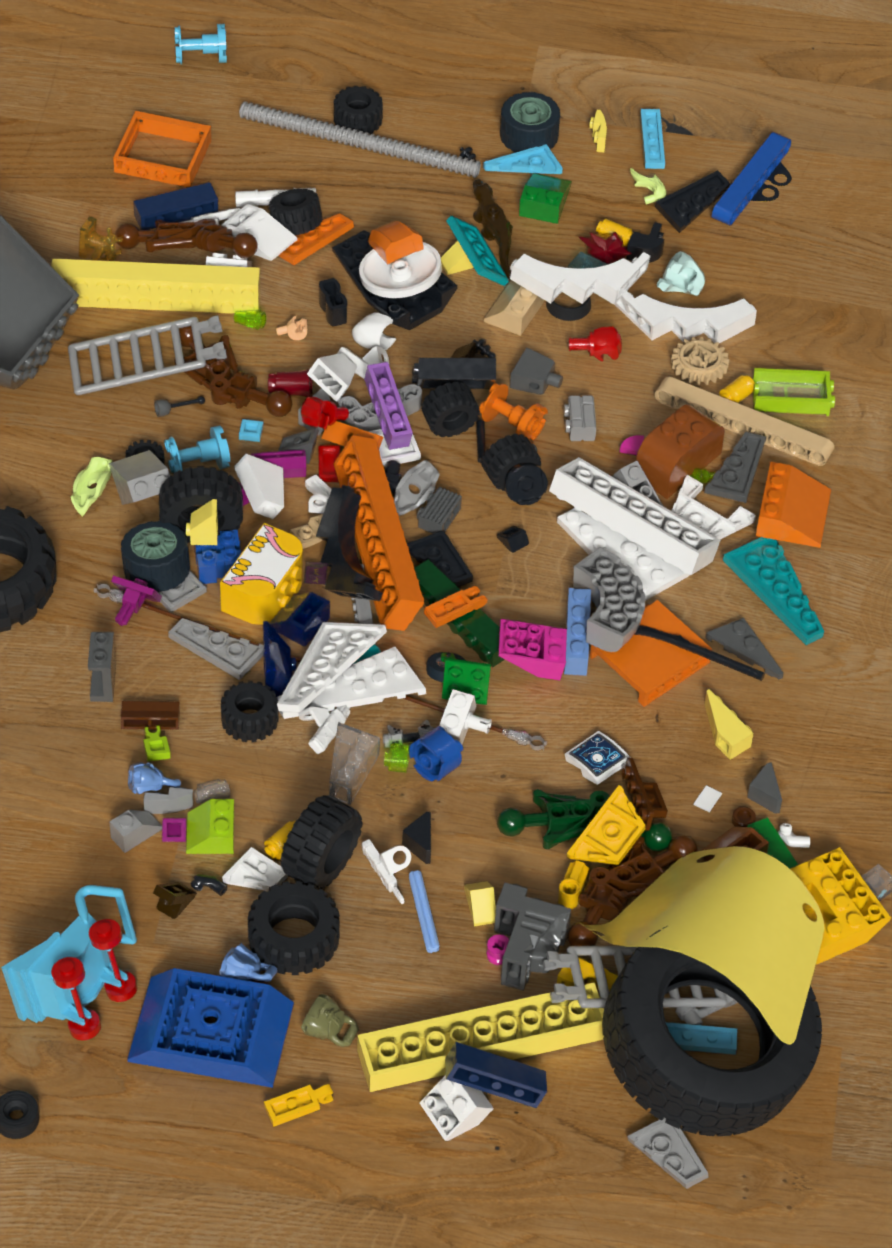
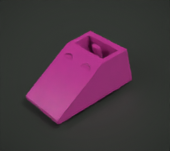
[498,619,567,681]

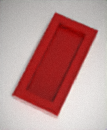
[319,445,340,483]

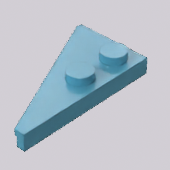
[483,144,563,174]

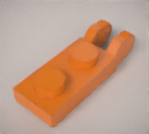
[424,586,488,628]

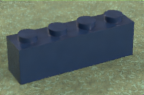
[133,182,218,230]
[445,1042,547,1108]

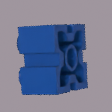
[194,529,241,584]

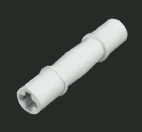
[235,188,316,208]

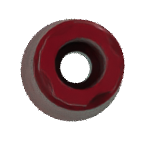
[268,369,313,397]

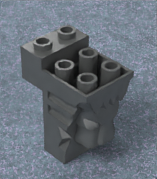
[494,883,571,991]

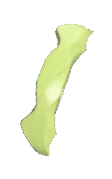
[71,457,113,517]

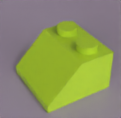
[186,799,234,854]

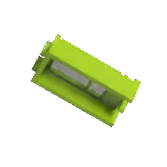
[753,368,835,416]

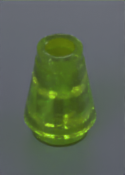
[234,309,266,330]

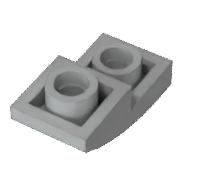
[144,787,194,814]

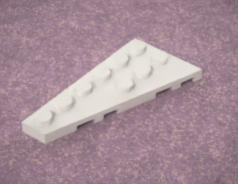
[277,647,426,719]

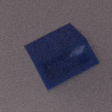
[268,592,330,647]

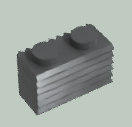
[417,487,462,534]

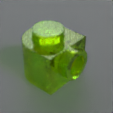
[384,743,409,773]

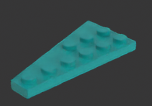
[723,537,824,645]

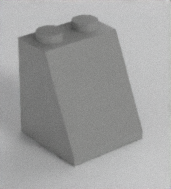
[109,450,170,505]

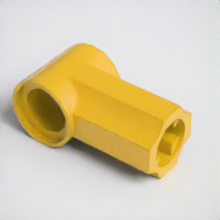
[558,860,590,909]

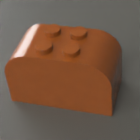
[636,404,725,499]

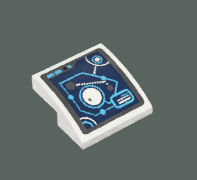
[565,731,631,785]

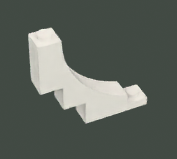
[510,252,650,304]
[614,291,757,343]

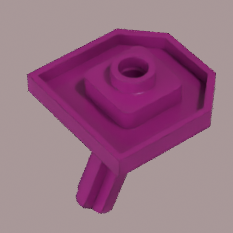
[111,575,162,626]

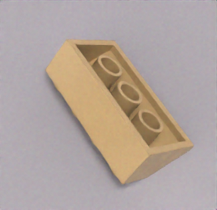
[484,260,555,336]

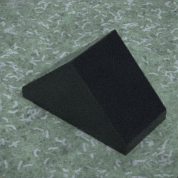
[402,812,431,864]

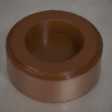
[732,807,756,827]

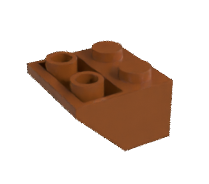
[700,827,769,861]

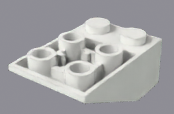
[221,204,297,261]

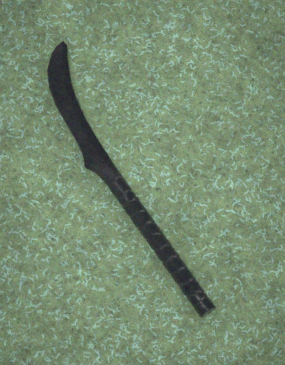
[634,625,765,681]

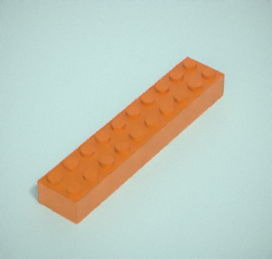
[334,435,424,631]

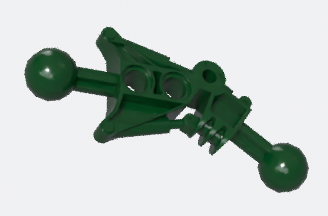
[497,789,673,851]

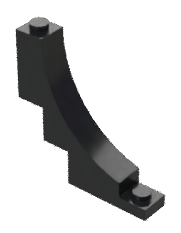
[316,485,383,601]

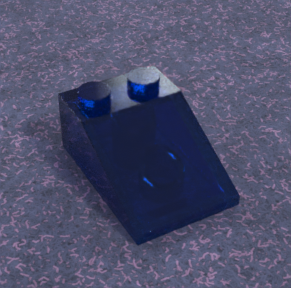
[263,621,296,697]

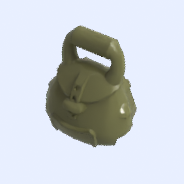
[301,994,359,1047]

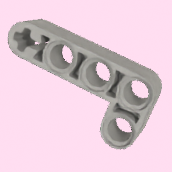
[338,384,422,431]

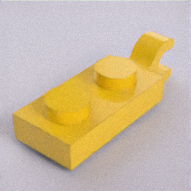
[264,1084,333,1127]

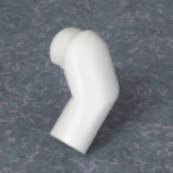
[778,823,810,848]

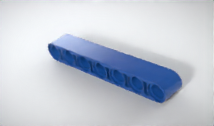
[712,132,791,226]

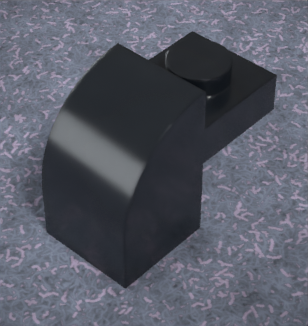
[626,222,665,263]

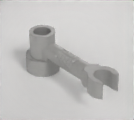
[675,994,738,1025]

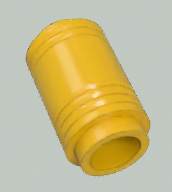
[596,219,633,247]
[719,375,755,403]
[264,821,295,860]

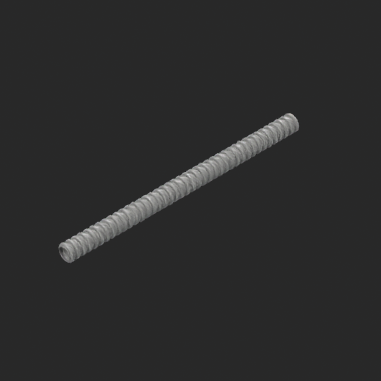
[239,101,481,178]

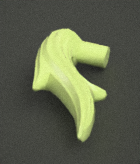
[630,168,667,205]

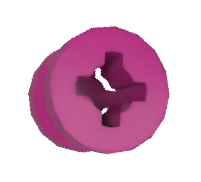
[486,935,509,965]

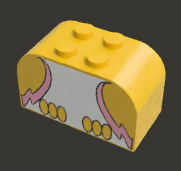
[220,523,303,625]

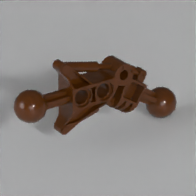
[115,219,258,259]
[174,326,293,417]
[567,835,698,946]

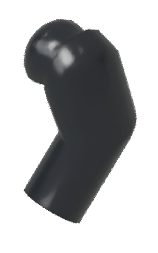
[191,874,228,896]

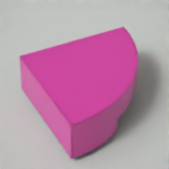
[620,435,644,455]

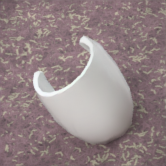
[352,312,396,350]

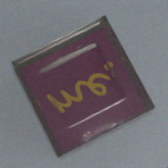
[304,562,328,585]

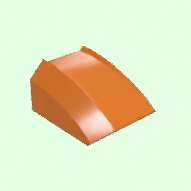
[368,221,424,265]

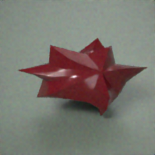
[579,232,632,265]

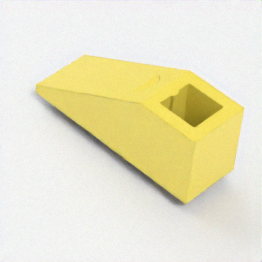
[704,689,753,760]

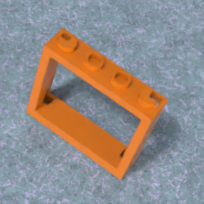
[113,111,212,188]

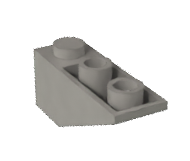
[612,461,664,507]

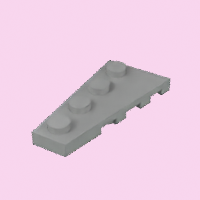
[168,618,267,680]

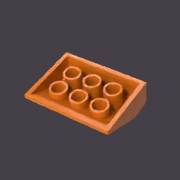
[756,462,831,548]

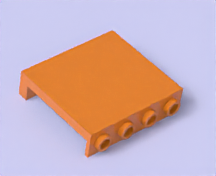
[590,600,712,707]

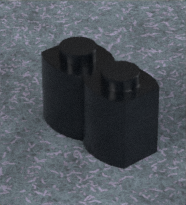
[319,278,347,327]

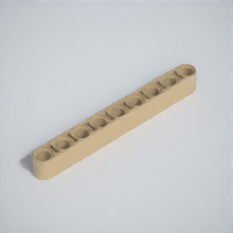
[655,377,835,466]

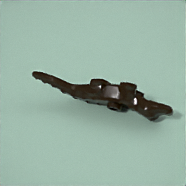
[473,179,513,280]

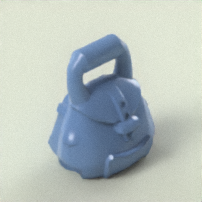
[128,762,181,794]
[219,943,277,982]

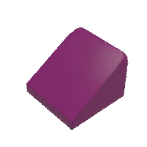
[162,818,187,842]

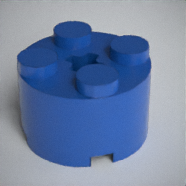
[409,726,463,781]

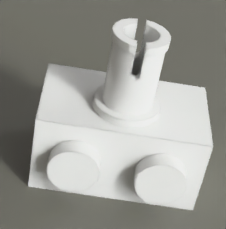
[439,690,492,744]

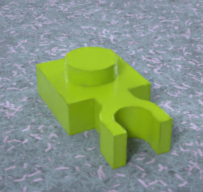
[143,726,170,762]

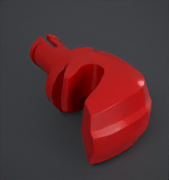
[569,326,622,362]
[301,397,349,430]

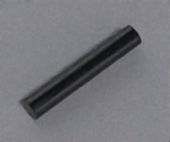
[476,420,486,463]

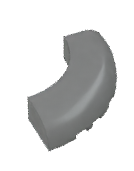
[573,547,645,652]

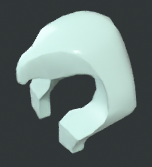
[657,251,705,296]

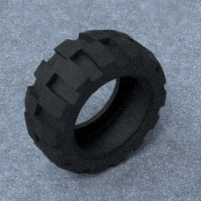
[0,506,57,632]

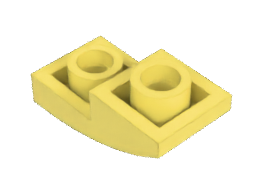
[590,110,607,152]

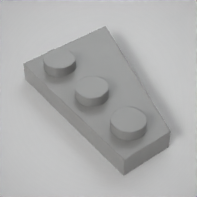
[627,1117,709,1189]

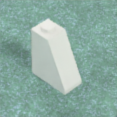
[307,353,357,402]
[235,454,284,519]

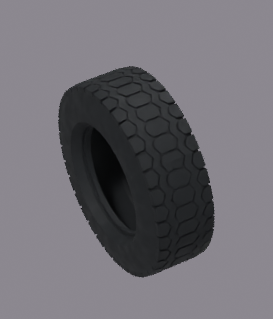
[602,926,822,1136]

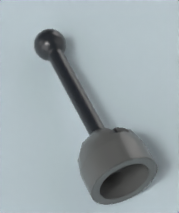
[154,396,205,417]

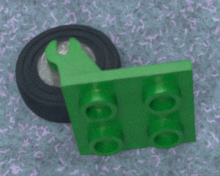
[426,652,491,705]

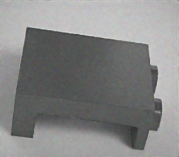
[88,632,116,702]

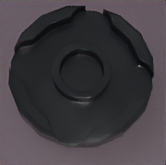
[504,463,548,505]

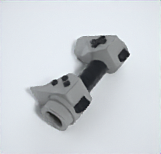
[383,720,434,748]

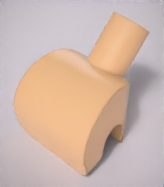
[276,316,307,340]

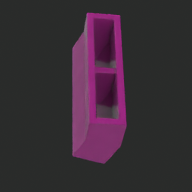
[251,450,306,478]

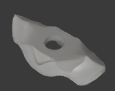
[394,460,440,516]

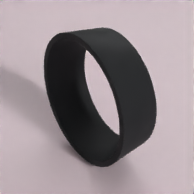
[546,297,591,321]

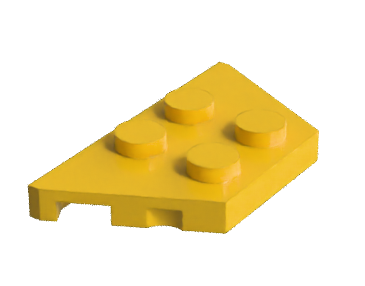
[567,785,646,865]

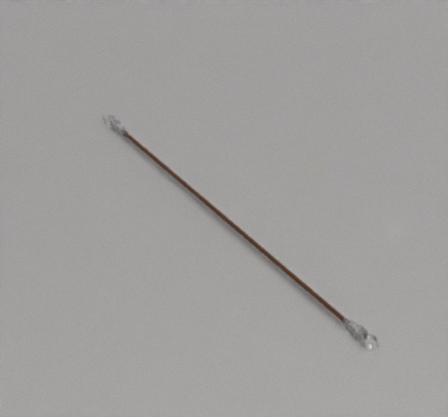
[94,584,547,750]

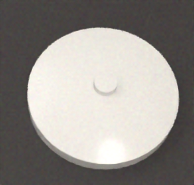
[359,242,442,298]

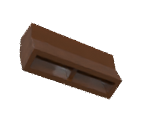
[121,701,180,730]

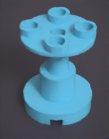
[175,24,227,65]
[164,425,230,473]

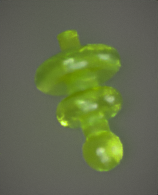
[690,468,715,483]

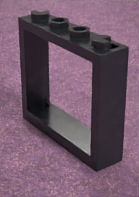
[412,358,496,389]

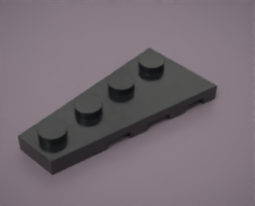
[655,170,730,233]

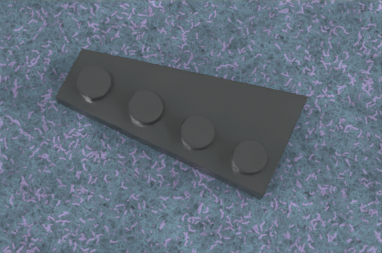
[704,432,766,503]

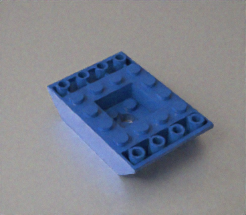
[127,968,294,1088]

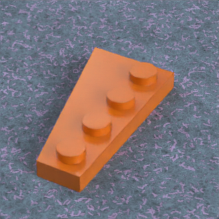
[278,213,354,265]

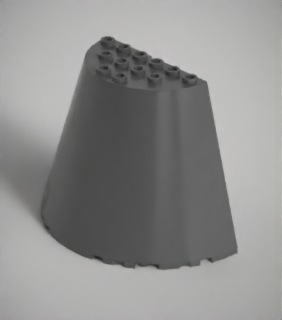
[0,215,79,390]

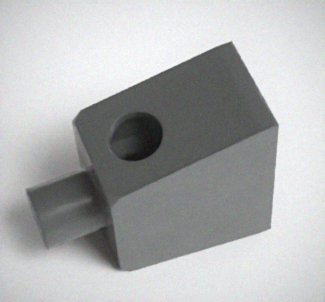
[510,347,563,395]

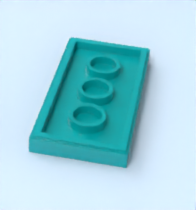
[446,216,509,286]

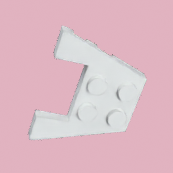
[671,475,756,539]

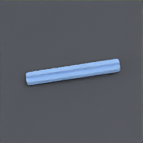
[409,870,440,953]

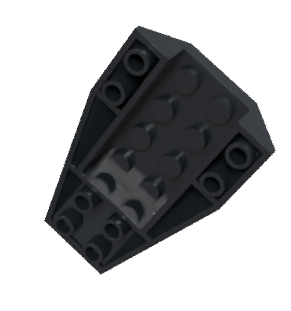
[332,230,458,330]

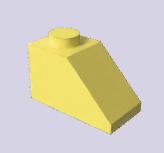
[186,499,218,545]

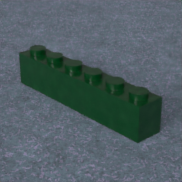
[414,559,505,668]

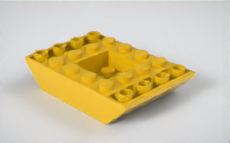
[790,847,891,965]

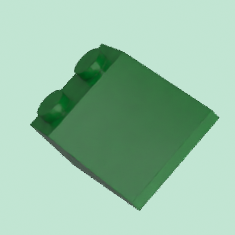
[519,173,572,224]

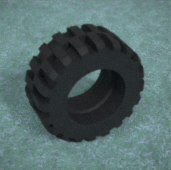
[159,466,243,543]
[281,795,363,890]
[248,881,340,975]

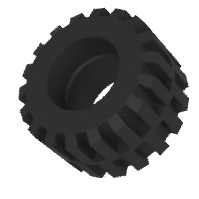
[334,86,383,134]
[269,188,323,235]
[421,382,480,437]
[482,434,541,491]
[221,680,279,743]

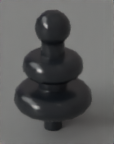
[459,147,476,162]
[473,338,496,358]

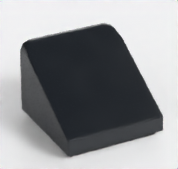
[496,525,529,553]

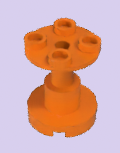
[479,383,548,440]

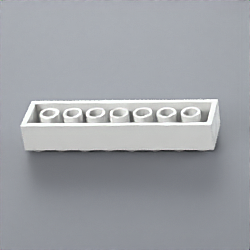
[549,457,721,575]

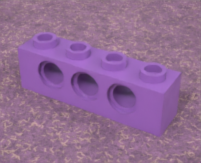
[364,362,413,450]

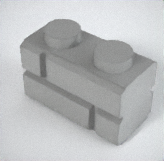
[564,395,596,441]

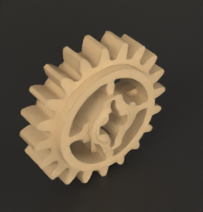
[671,337,729,385]

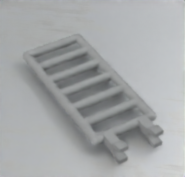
[68,315,227,395]
[543,946,727,1008]

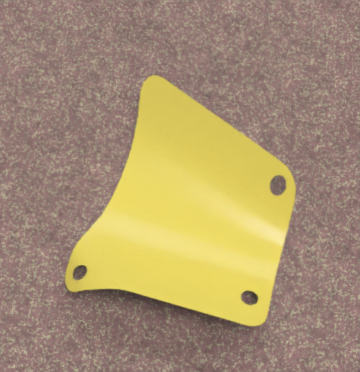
[579,846,824,1045]

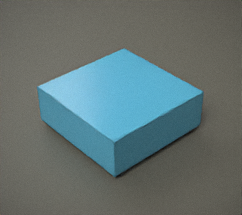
[239,419,263,442]

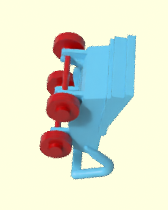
[1,885,137,1041]

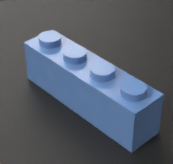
[564,588,591,676]

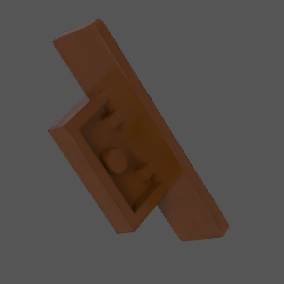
[621,758,668,831]

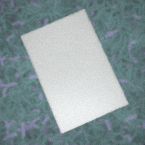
[693,785,722,812]

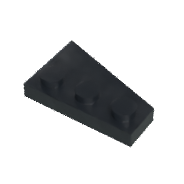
[407,531,473,587]

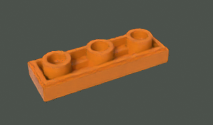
[322,421,383,449]

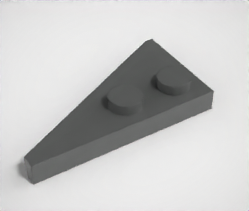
[706,618,783,680]

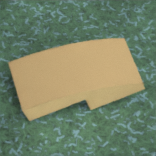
[290,514,323,549]

